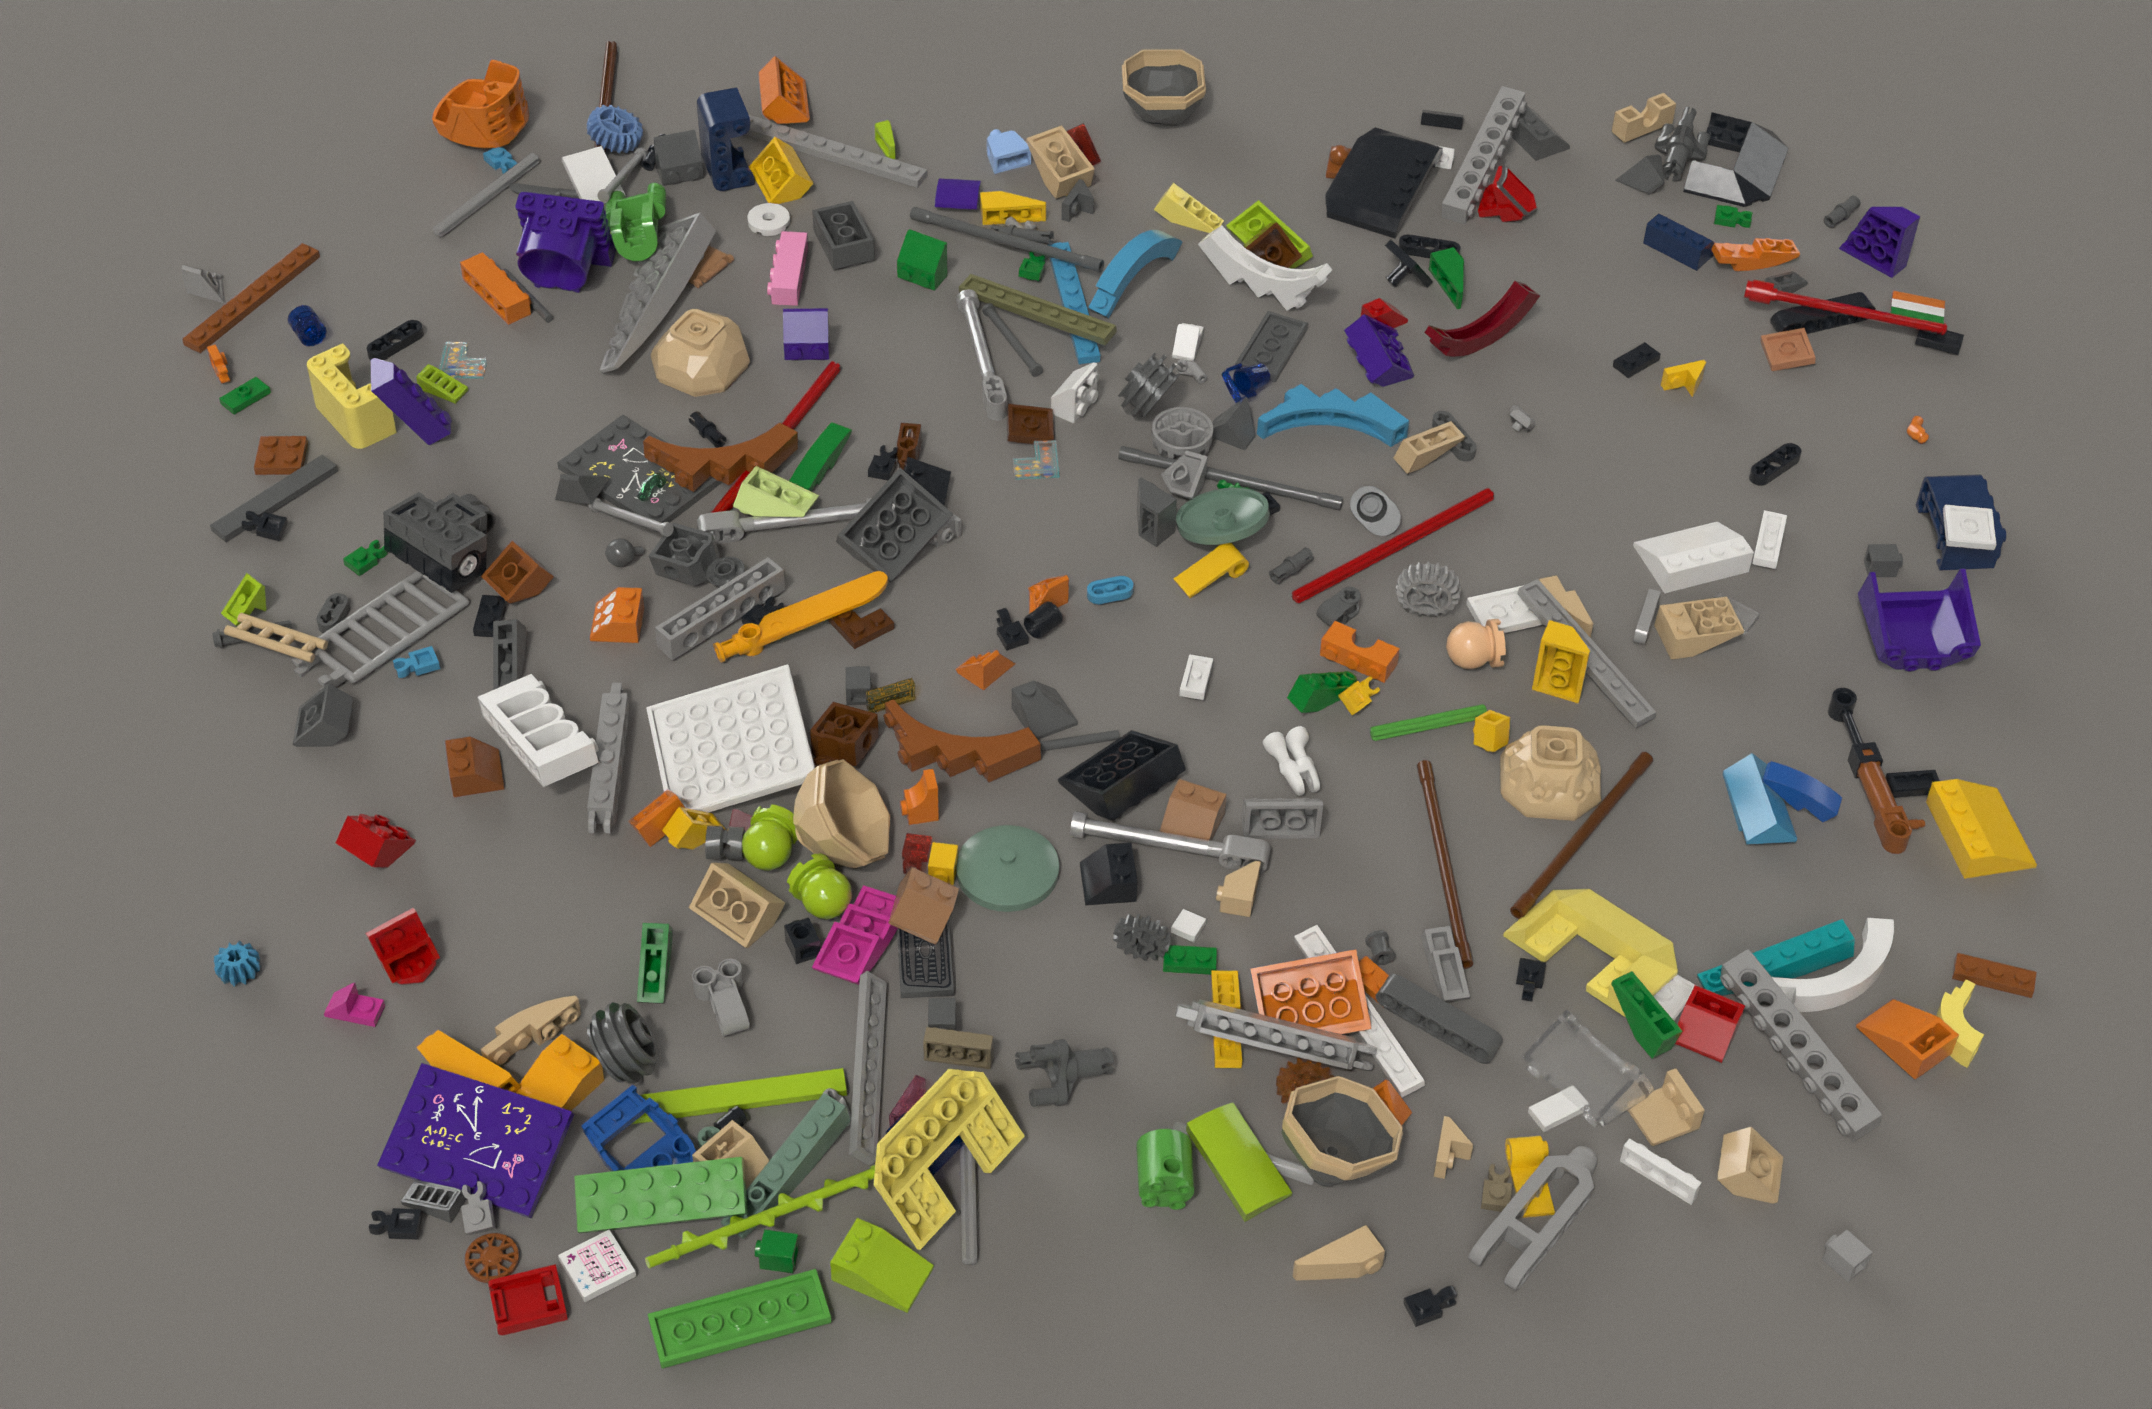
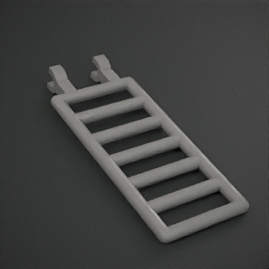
[292,571,470,690]

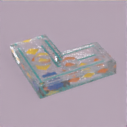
[439,342,487,379]
[1013,440,1060,480]

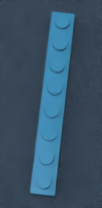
[1047,242,1100,364]

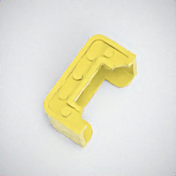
[307,343,397,449]

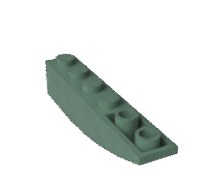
[720,1093,851,1239]

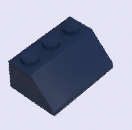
[1643,213,1715,271]

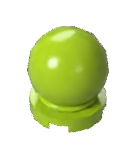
[742,805,798,871]
[787,853,852,920]

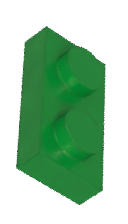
[1163,945,1217,975]

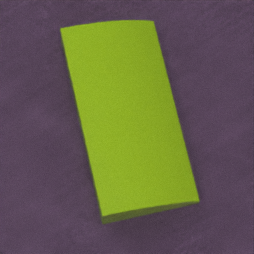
[1226,200,1313,269]
[1186,1102,1292,1222]

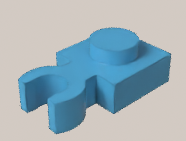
[483,147,517,174]
[393,646,440,678]

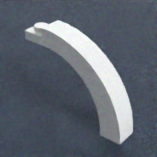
[1772,918,1894,1012]

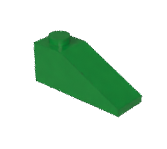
[1428,247,1464,309]
[637,923,673,1004]
[1611,971,1683,1059]

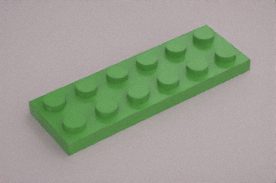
[574,1157,748,1234]
[647,1269,831,1369]

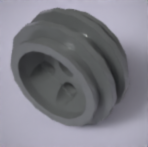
[1118,353,1180,418]
[587,1002,660,1084]

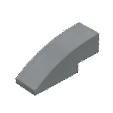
[1421,926,1470,1002]

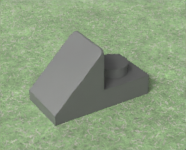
[1061,179,1094,222]

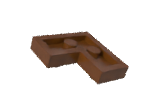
[828,608,894,649]

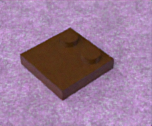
[1007,404,1054,446]

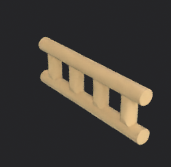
[224,613,328,663]

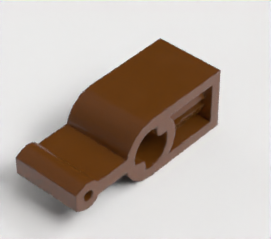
[897,423,922,470]

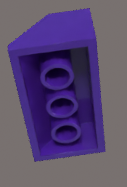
[371,358,452,445]

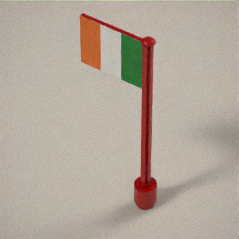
[1744,279,1948,335]

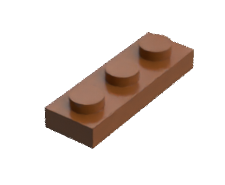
[1952,953,2037,998]

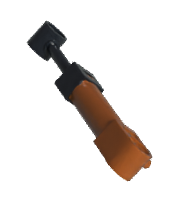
[1828,688,1925,854]

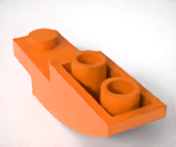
[1711,238,1800,271]

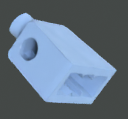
[987,129,1031,174]

